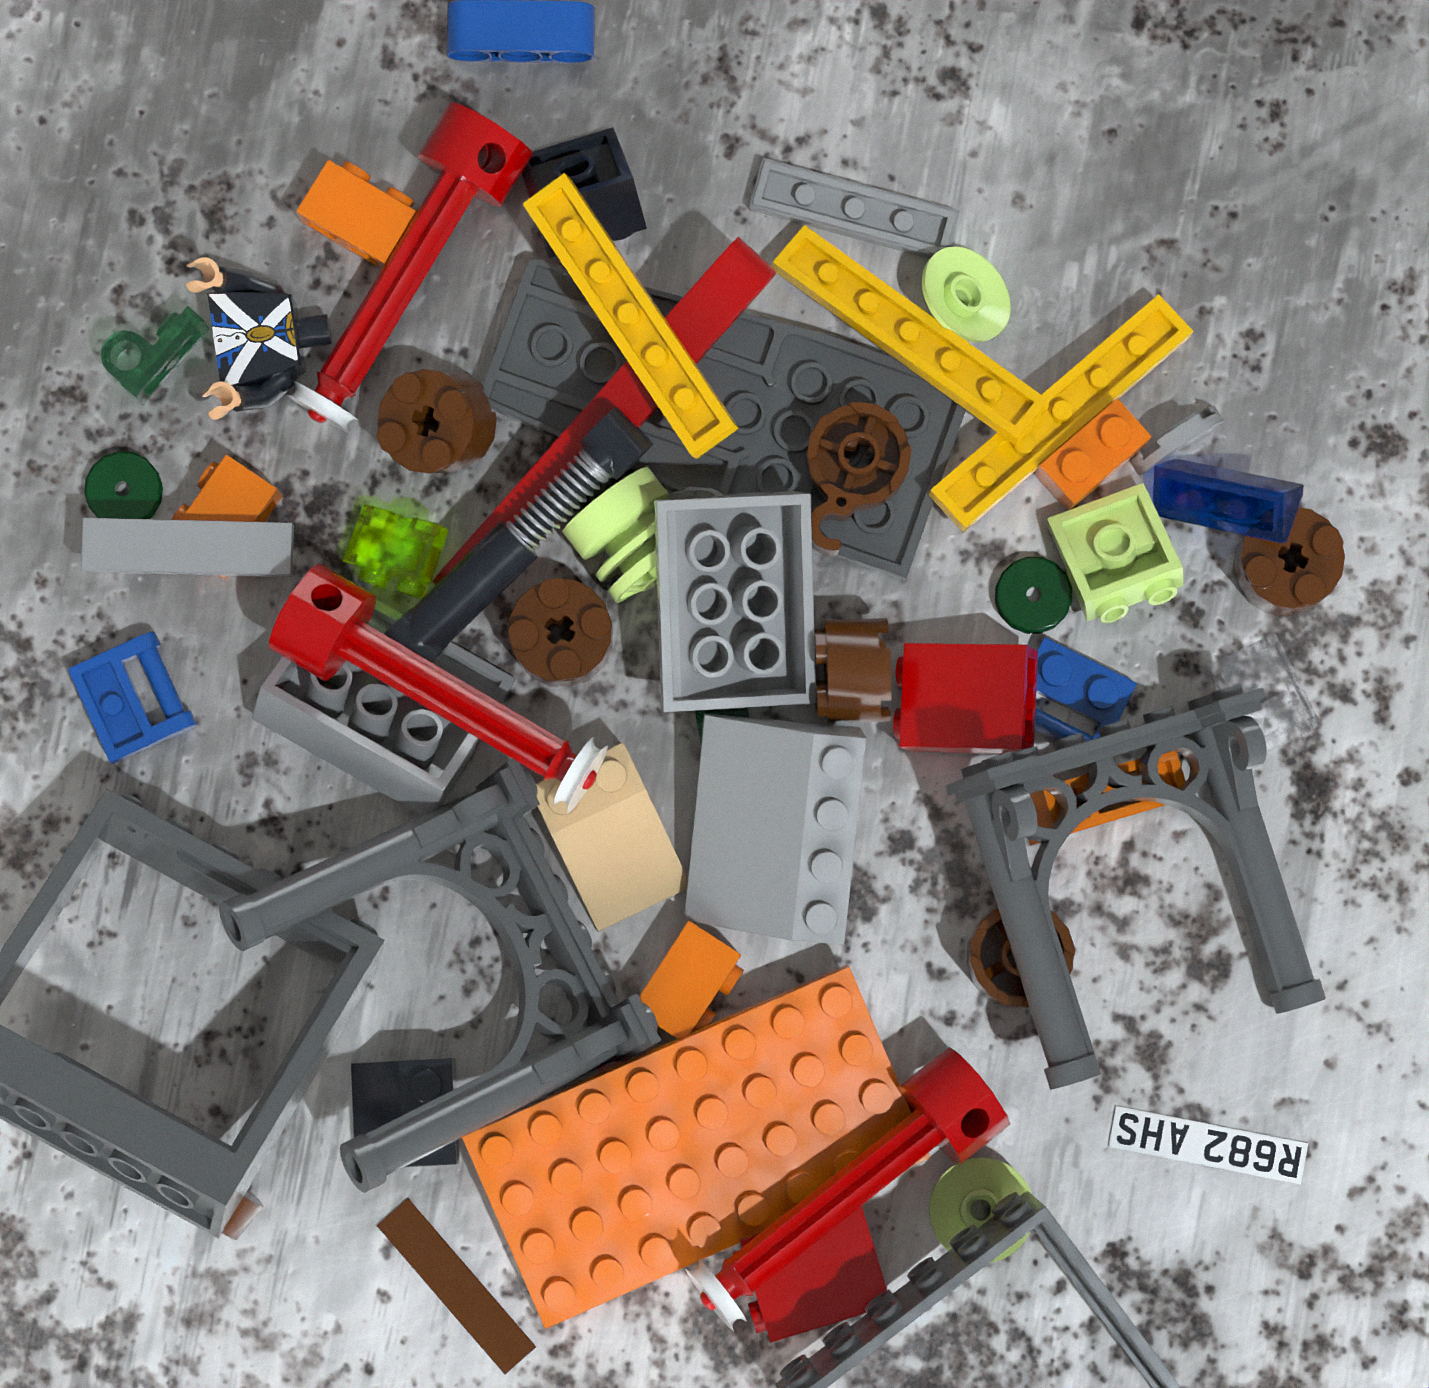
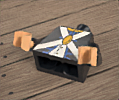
[186,257,332,420]

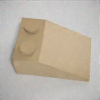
[536,742,687,932]

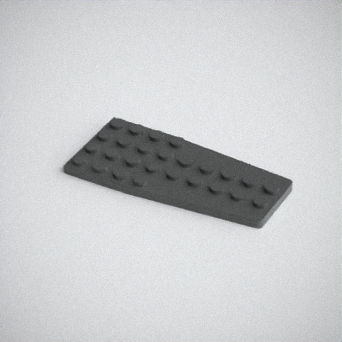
[483,259,966,581]

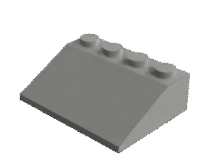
[654,491,816,712]
[252,600,516,815]
[684,714,866,945]

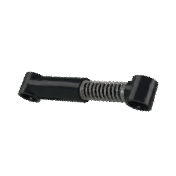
[384,406,654,663]

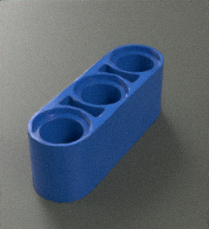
[446,0,595,63]

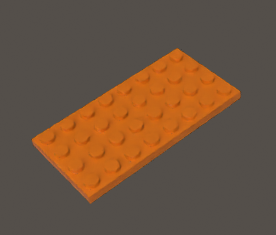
[462,964,930,1329]

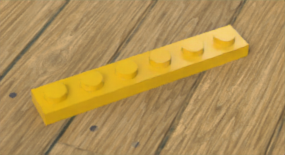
[523,173,739,459]
[772,225,1049,446]
[929,294,1193,533]

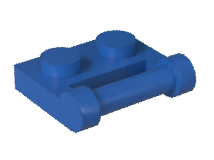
[68,631,197,764]
[1035,637,1137,742]

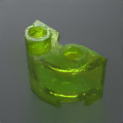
[342,504,449,600]

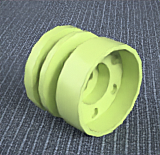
[562,466,669,603]

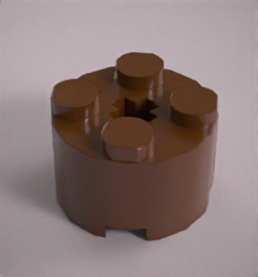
[376,369,497,474]
[1233,506,1345,617]
[508,578,613,687]
[814,618,892,724]
[966,908,1075,1008]

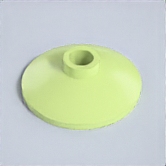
[922,246,1011,342]
[929,1157,1032,1263]

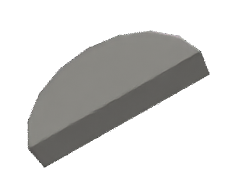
[1130,405,1225,477]

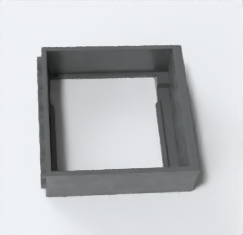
[0,788,385,1239]
[775,1191,1181,1388]

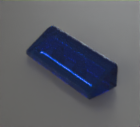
[1153,459,1304,543]

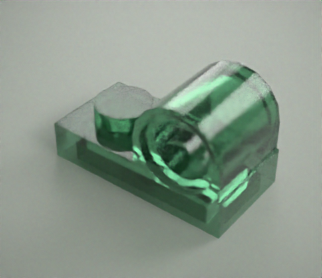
[100,306,210,406]

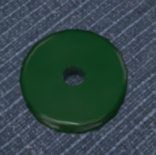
[84,451,163,519]
[995,556,1072,634]

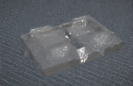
[1207,632,1322,753]

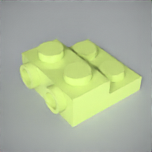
[1047,483,1183,623]

